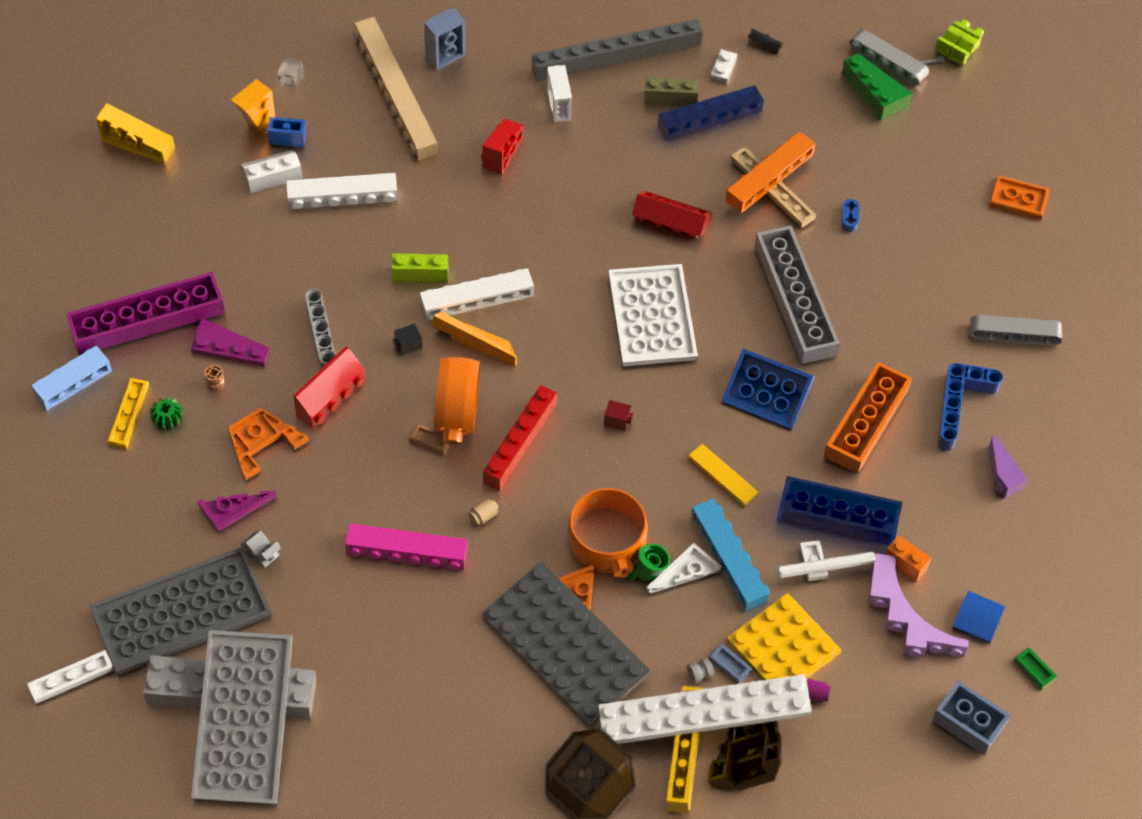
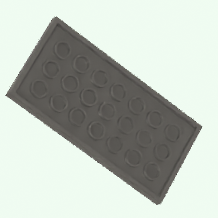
[90,547,272,676]
[481,561,651,728]

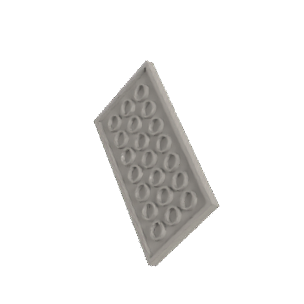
[191,630,293,804]

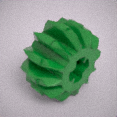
[150,397,183,430]

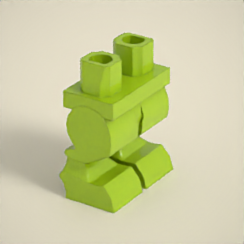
[935,19,984,66]

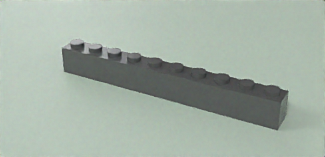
[532,19,703,81]

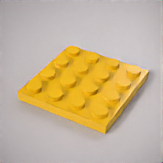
[727,593,842,680]

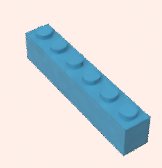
[691,498,770,612]

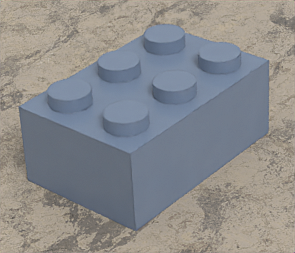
[424,7,466,70]
[932,680,1011,755]

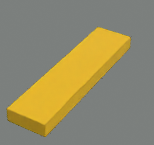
[107,378,149,449]
[688,444,758,507]

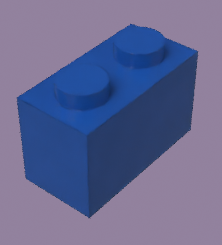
[267,117,307,147]

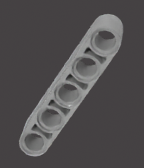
[849,29,929,86]
[305,289,336,369]
[970,315,1062,345]

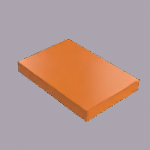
[989,175,1050,220]

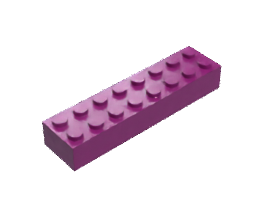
[66,272,225,356]

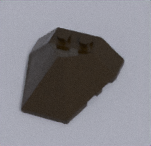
[708,721,784,791]

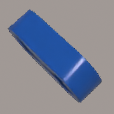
[841,199,859,232]

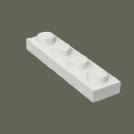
[27,650,114,704]

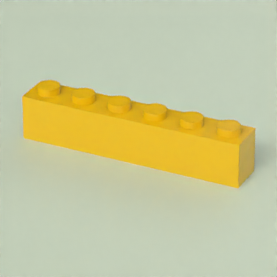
[667,686,703,813]

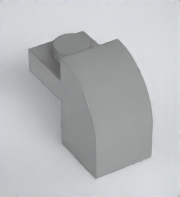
[240,530,281,568]

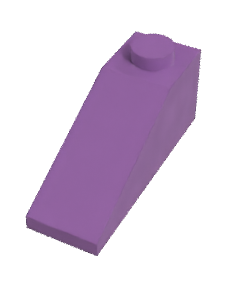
[989,435,1028,498]

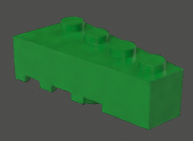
[841,53,913,120]

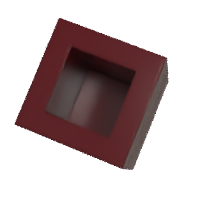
[604,400,634,431]

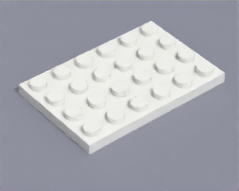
[608,264,698,366]

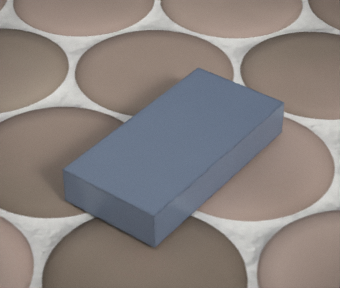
[708,644,752,684]

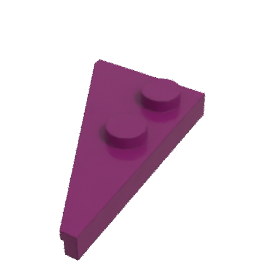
[197,491,277,532]

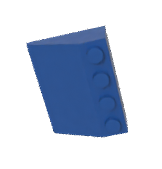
[721,348,815,429]

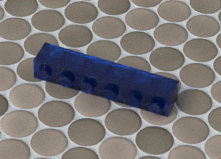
[657,85,764,141]

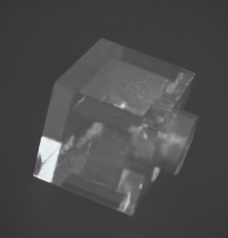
[278,57,305,88]

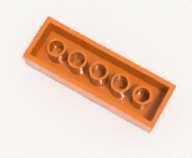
[824,362,912,474]

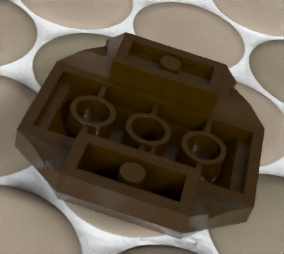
[545,728,636,819]

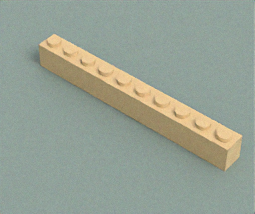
[353,17,438,160]

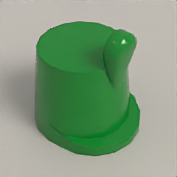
[628,543,671,581]

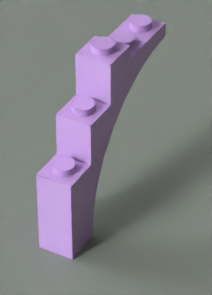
[868,553,968,657]

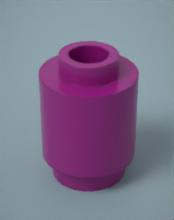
[807,678,831,703]

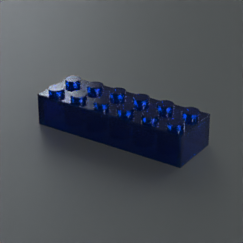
[777,476,903,546]

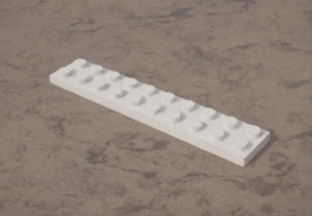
[599,674,812,744]

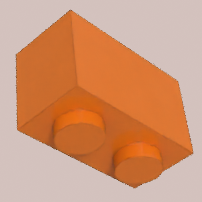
[885,535,931,582]

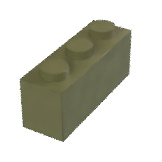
[645,77,699,107]

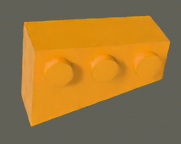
[231,79,275,135]

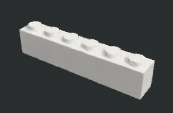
[287,173,398,209]
[420,268,534,321]

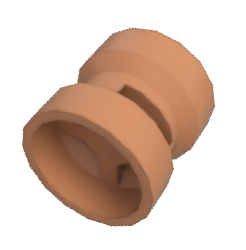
[204,365,225,391]

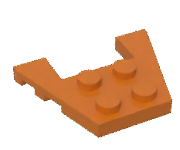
[228,407,309,480]

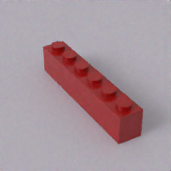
[483,385,557,491]

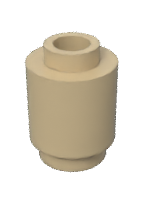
[468,498,499,526]

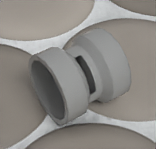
[687,657,714,684]

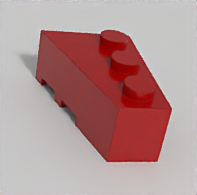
[481,118,523,174]

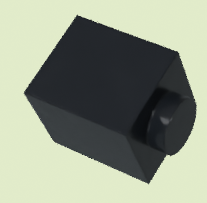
[392,323,423,355]

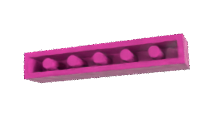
[345,523,468,570]

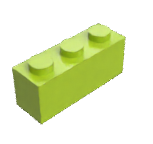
[392,253,448,282]

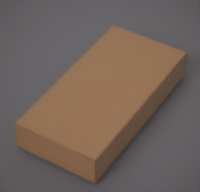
[409,423,450,455]

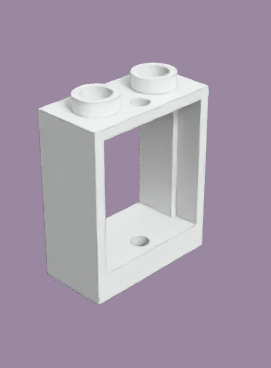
[547,65,572,122]

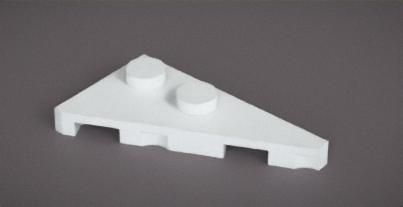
[646,543,722,594]

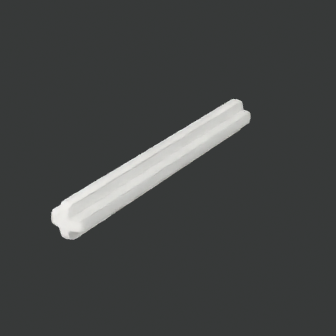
[778,552,875,578]

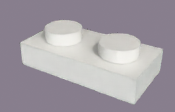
[710,49,737,83]
[799,541,828,581]

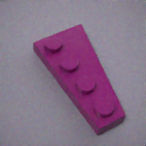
[191,318,270,367]

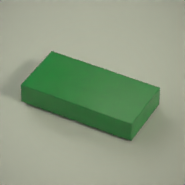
[1013,647,1057,690]

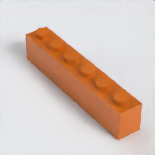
[725,131,816,213]

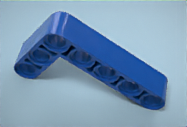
[938,363,1003,451]

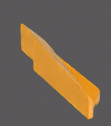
[433,312,517,365]

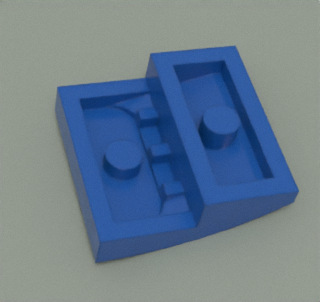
[953,591,1006,643]

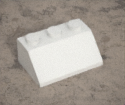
[240,150,302,194]

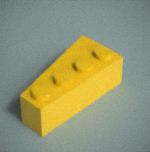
[96,103,175,164]

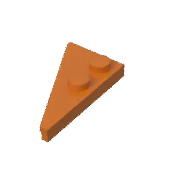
[559,564,594,610]

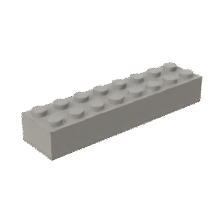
[755,226,840,364]
[143,655,317,718]

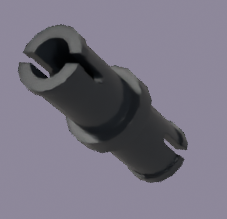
[748,28,783,53]

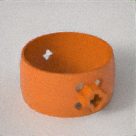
[434,357,480,446]
[568,488,648,578]

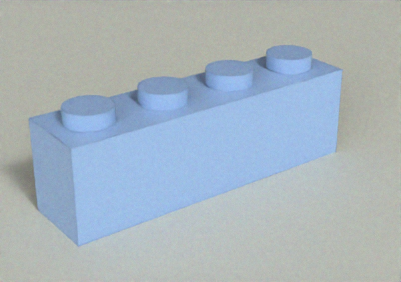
[31,346,112,411]

